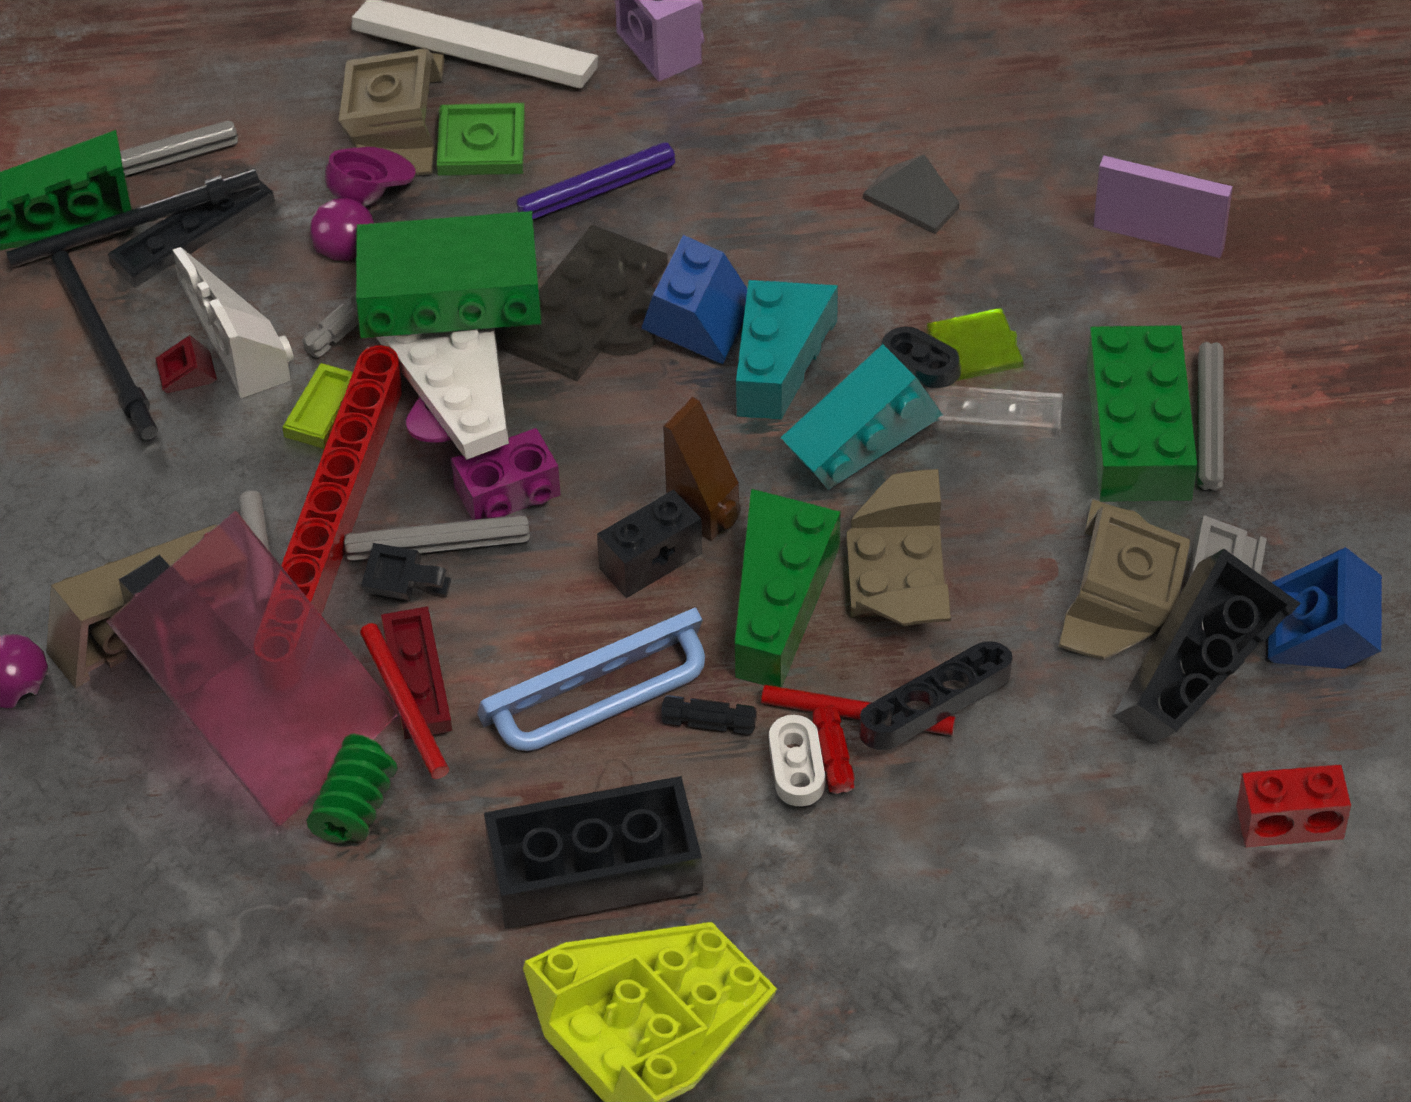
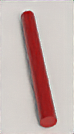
[360,623,449,779]
[761,685,956,736]

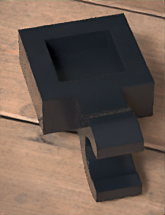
[361,543,452,601]

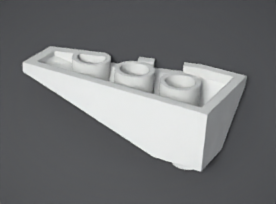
[173,247,294,398]

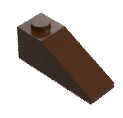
[663,397,741,541]

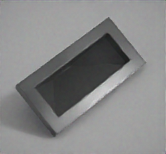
[863,155,959,234]

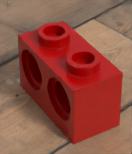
[1236,764,1351,848]

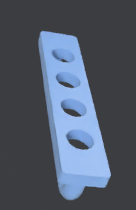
[477,608,705,752]

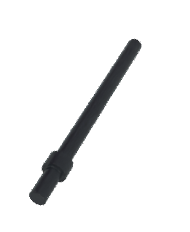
[6,169,261,268]
[52,251,158,439]

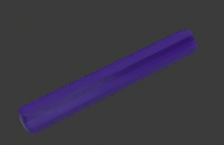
[516,142,675,220]

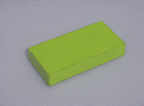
[282,363,353,449]

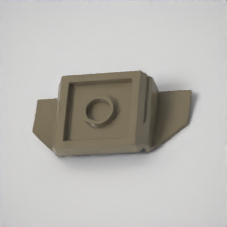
[339,48,445,176]
[846,469,951,626]
[1058,499,1191,660]

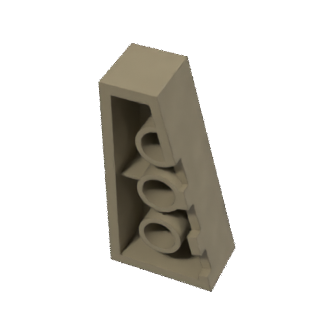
[46,524,246,689]

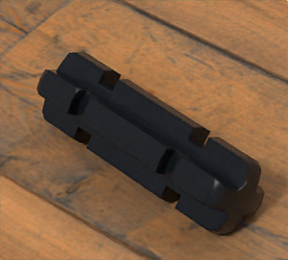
[661,695,757,734]

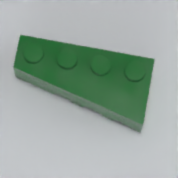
[0,130,132,250]

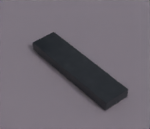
[108,169,275,288]

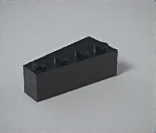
[1113,549,1301,744]

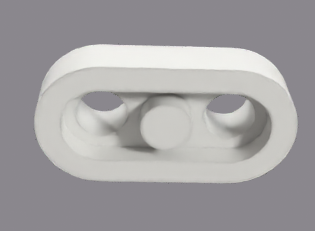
[769,715,825,806]

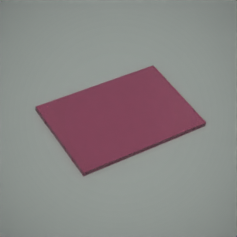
[106,511,399,827]

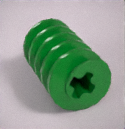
[306,733,398,843]

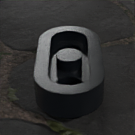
[881,326,961,389]

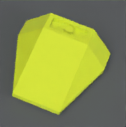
[523,922,777,1102]

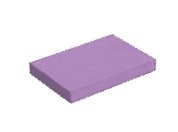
[1093,156,1233,258]

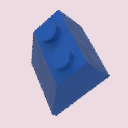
[641,235,747,364]
[1268,547,1382,669]

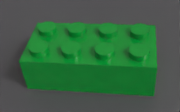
[1087,325,1197,502]

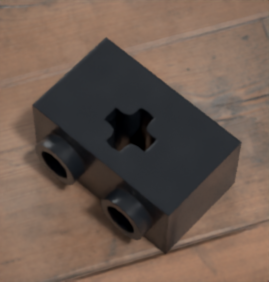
[597,489,703,598]

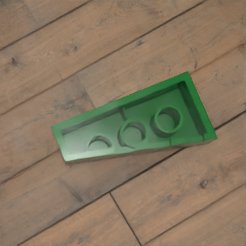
[735,489,841,687]

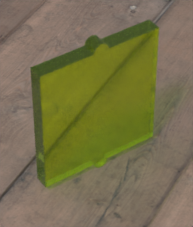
[927,308,1024,381]

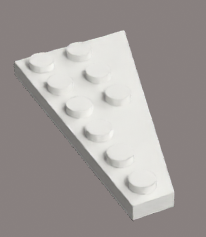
[376,328,509,460]

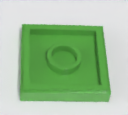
[437,103,525,176]

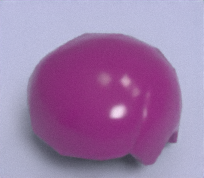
[310,198,374,261]
[0,634,48,708]

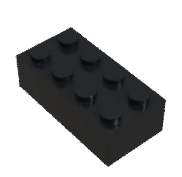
[484,776,703,929]

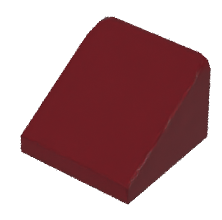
[155,335,217,394]

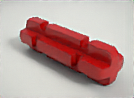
[813,705,855,794]

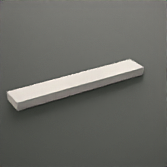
[352,0,598,89]

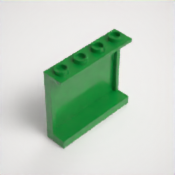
[356,211,541,338]

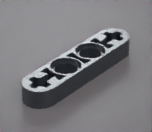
[859,641,1013,750]

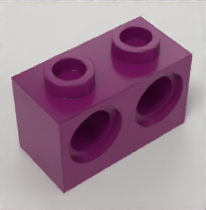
[451,428,561,520]

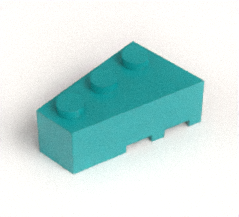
[736,280,838,420]
[781,344,944,490]

